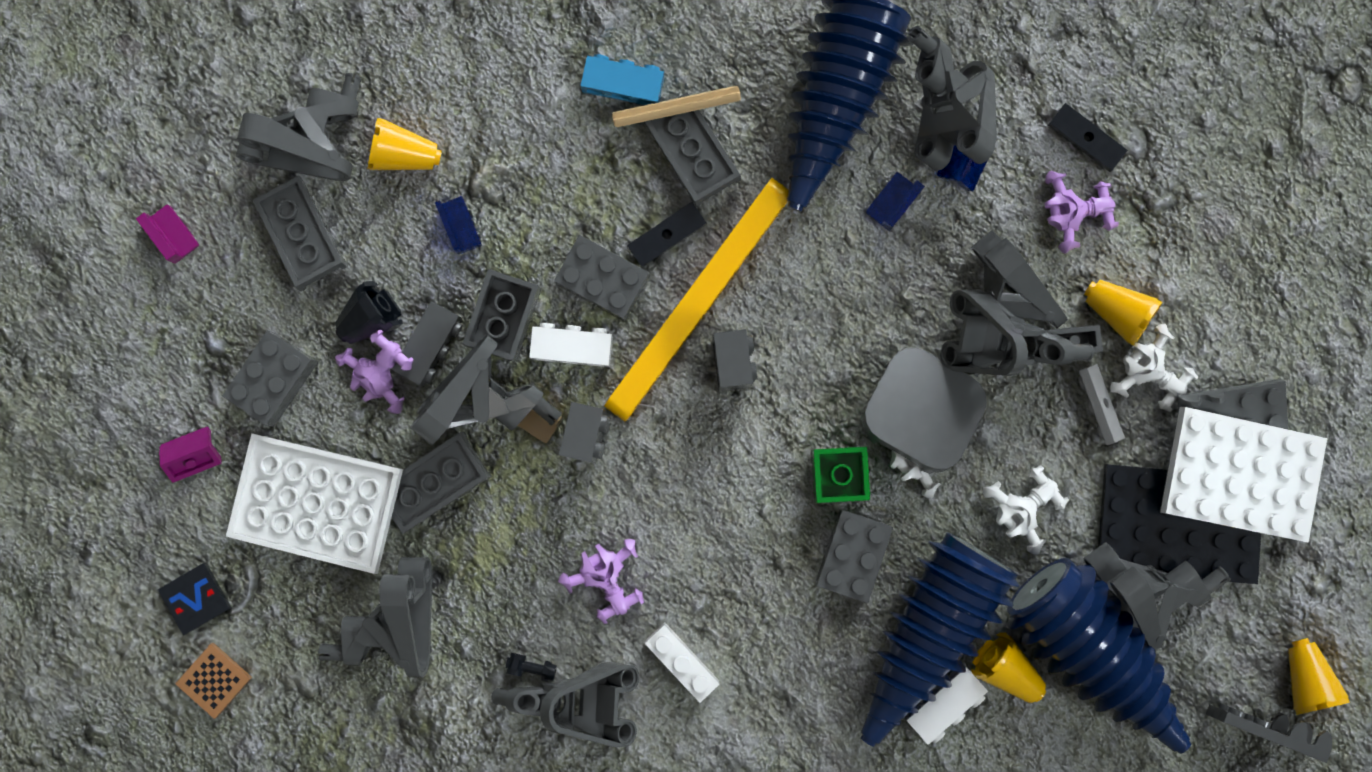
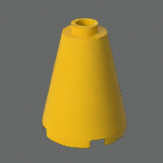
[367,118,442,170]
[1084,280,1163,346]
[971,632,1046,703]
[1288,638,1350,715]

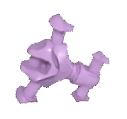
[1044,171,1119,254]
[335,330,413,414]
[558,539,644,624]

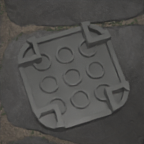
[860,348,987,474]

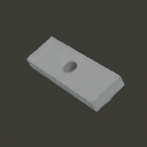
[1079,364,1125,445]

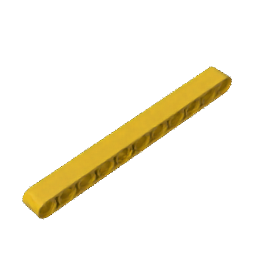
[604,178,789,422]

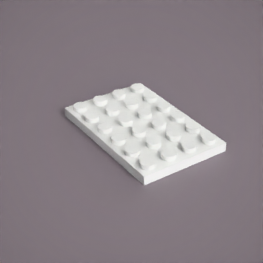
[1160,407,1327,542]
[226,433,403,574]

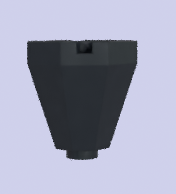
[335,281,403,344]

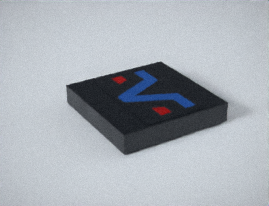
[158,562,232,636]

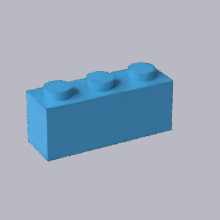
[581,54,664,105]

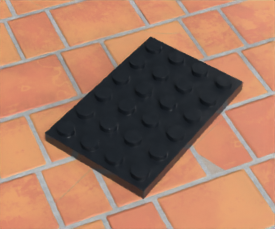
[1098,464,1261,584]

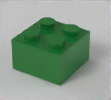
[811,447,870,503]

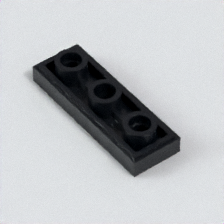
[1048,103,1128,172]
[627,202,707,268]

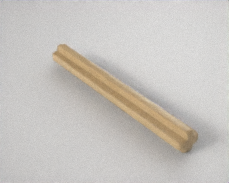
[612,86,741,127]

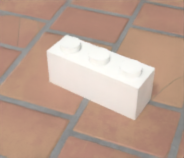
[529,323,613,367]
[645,622,720,703]
[904,665,988,745]

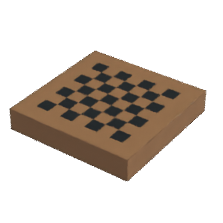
[175,643,253,719]

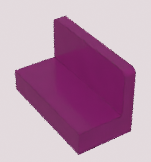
[136,204,199,264]
[159,426,222,483]

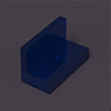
[937,145,988,192]
[866,172,925,231]
[435,196,482,255]

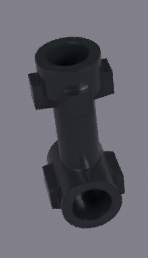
[505,653,557,682]

